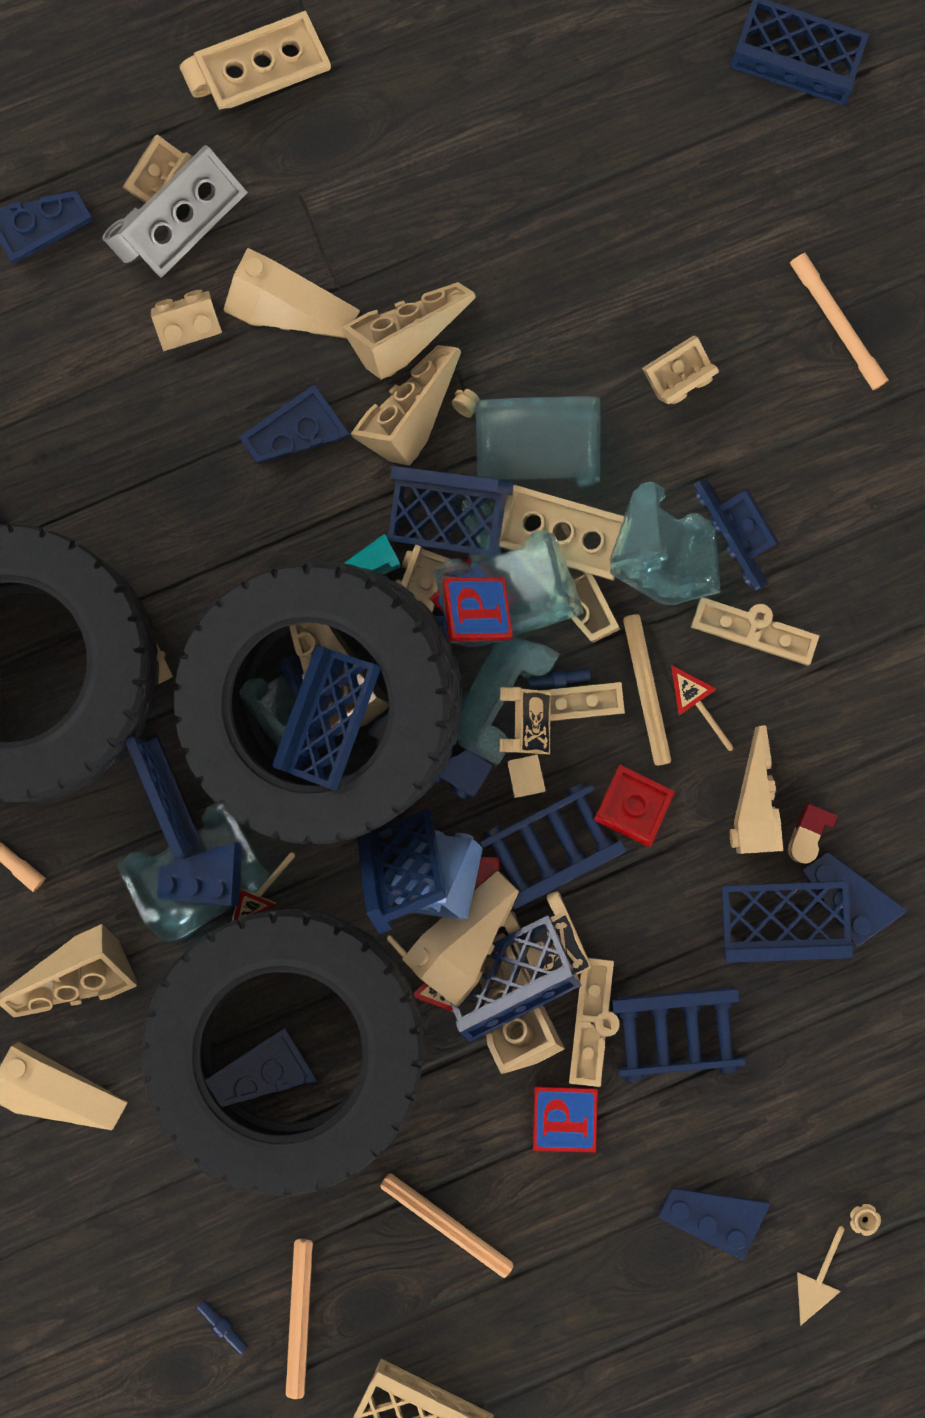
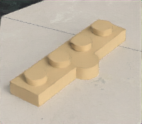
[691,597,819,666]
[569,958,620,1087]

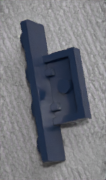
[694,479,779,591]

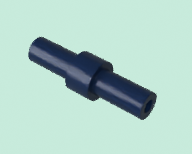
[528,669,591,690]
[196,1300,248,1355]

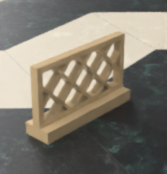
[353,1359,494,1418]

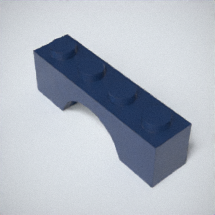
[367,707,493,800]

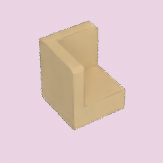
[508,755,545,798]

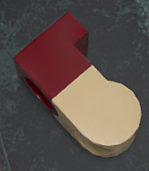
[787,804,838,863]

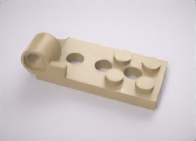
[180,11,331,110]
[492,485,633,581]

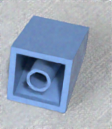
[391,830,483,920]

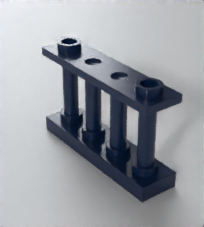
[480,782,626,909]
[610,987,746,1081]

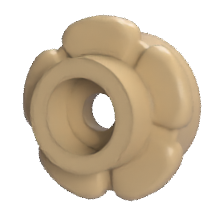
[452,389,481,418]
[850,1204,881,1236]

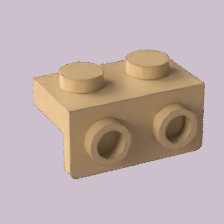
[123,135,192,203]
[151,290,222,351]
[642,335,719,404]
[396,544,451,612]

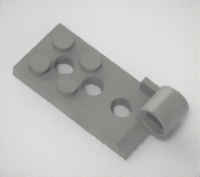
[103,145,248,278]

